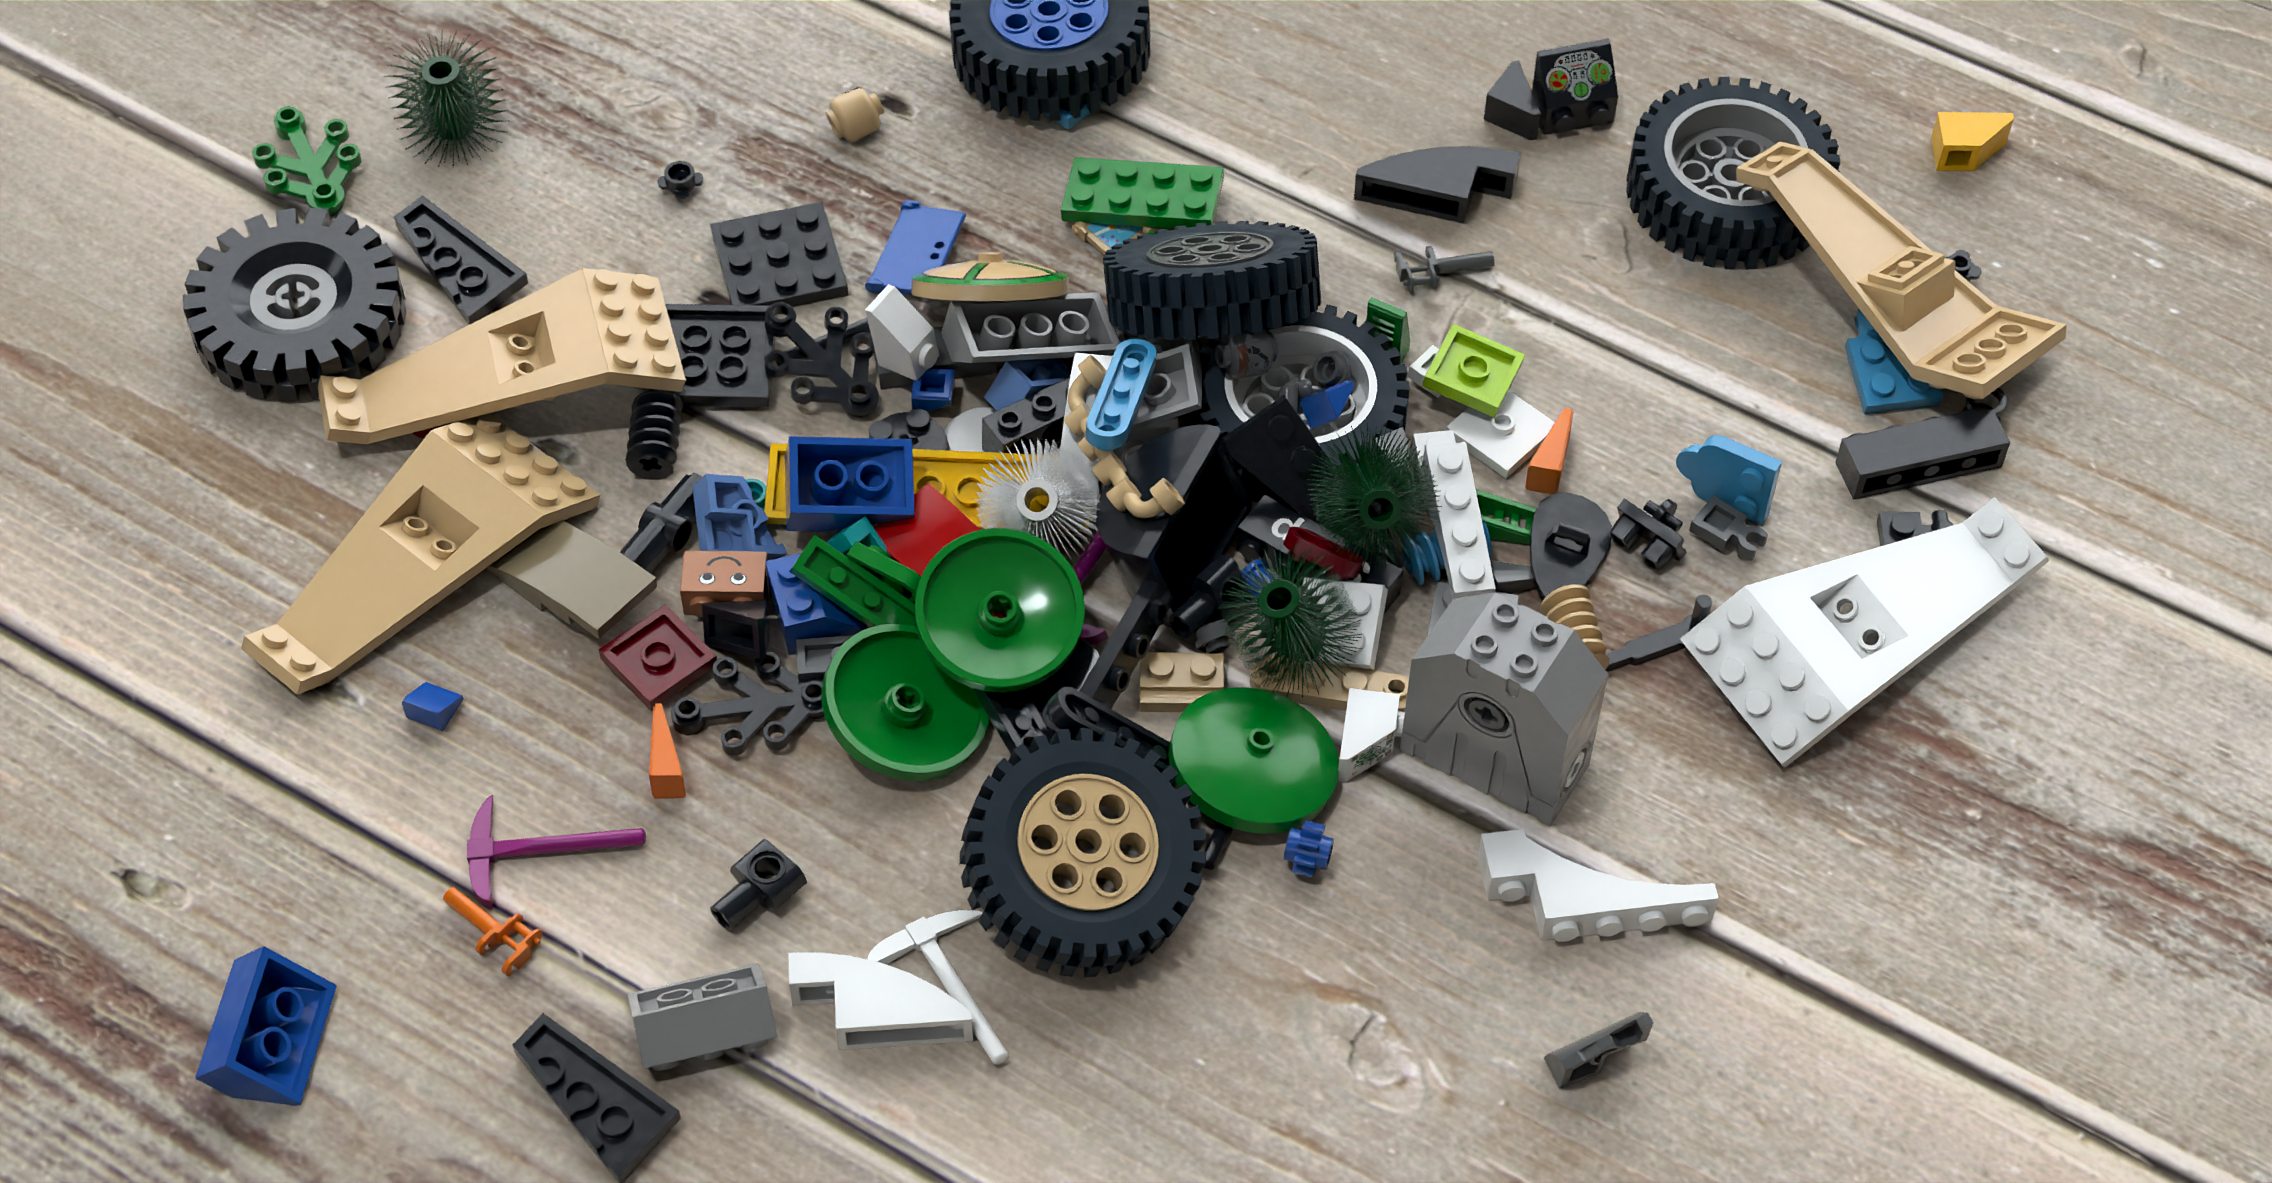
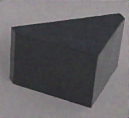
[1484,60,1541,140]
[702,600,770,660]

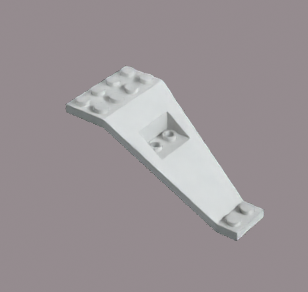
[1680,497,2049,768]

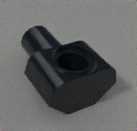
[1168,554,1252,638]
[710,839,807,930]

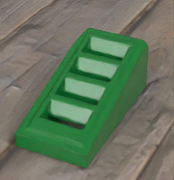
[1366,297,1410,364]
[1476,489,1536,545]

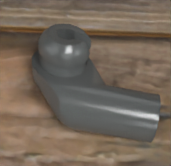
[1278,377,1313,412]

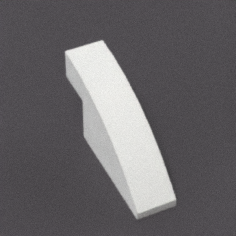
[788,952,973,1050]

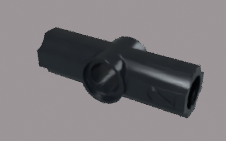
[620,472,702,574]

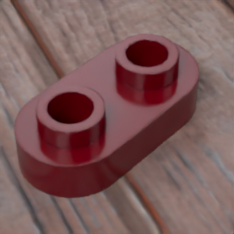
[1283,527,1364,581]

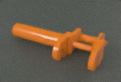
[443,887,543,976]

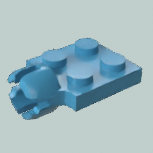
[1845,309,1944,414]

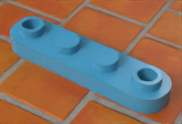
[1086,339,1156,451]

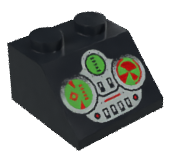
[1532,39,1618,135]

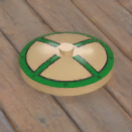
[911,252,1069,301]

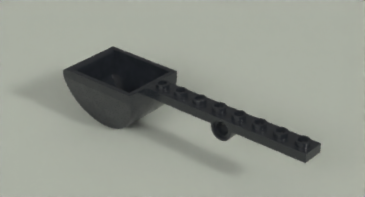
[1032,425,1252,843]

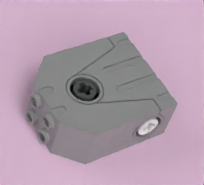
[1400,592,1608,826]

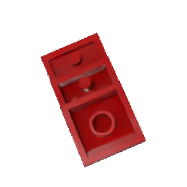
[874,483,1005,619]

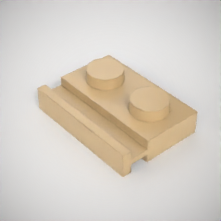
[1140,652,1224,712]

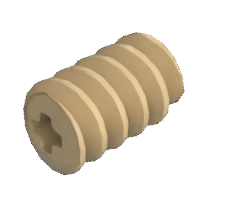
[1540,584,1610,669]

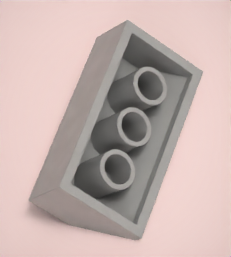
[941,292,1120,363]

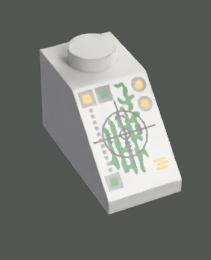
[1337,688,1405,783]

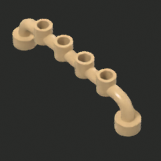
[1064,355,1185,519]

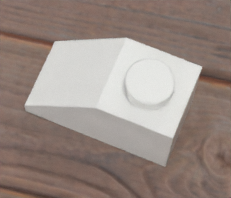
[865,284,939,381]

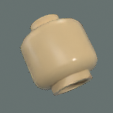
[826,87,884,142]

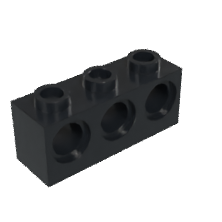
[982,377,1070,455]

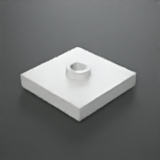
[1446,391,1555,479]

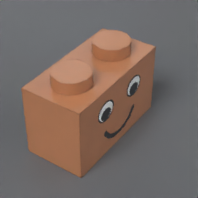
[680,551,769,617]

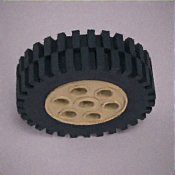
[960,728,1207,977]

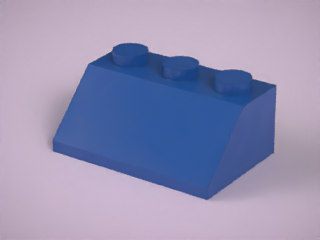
[195,946,337,1106]

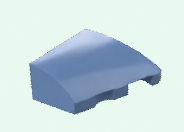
[692,474,786,560]

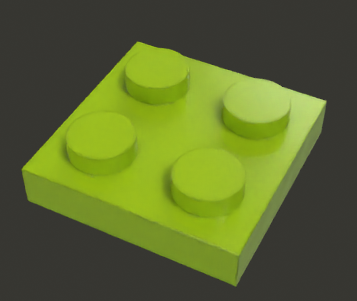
[1422,324,1525,418]

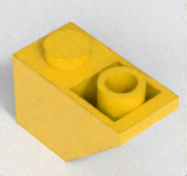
[1931,112,2014,171]

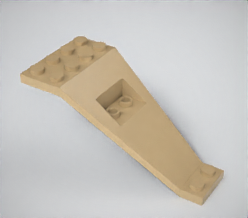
[1736,142,2067,399]
[318,268,686,444]
[241,413,600,695]

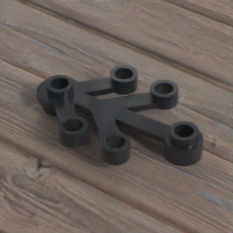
[764,302,879,417]
[671,652,825,756]

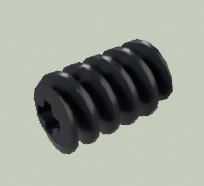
[625,390,683,480]

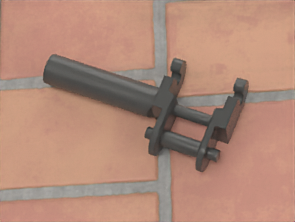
[1394,246,1494,292]

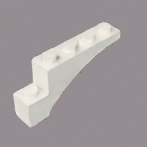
[1409,430,1496,600]
[1477,829,1719,942]

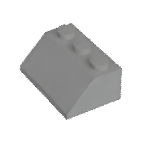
[628,963,778,1071]

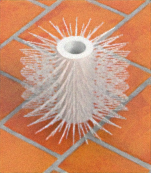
[974,437,1101,560]

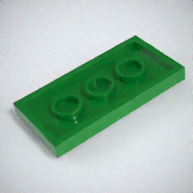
[1060,157,1224,229]

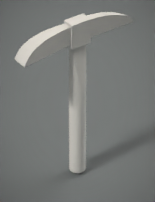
[867,910,1008,1064]

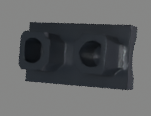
[1610,498,1687,571]

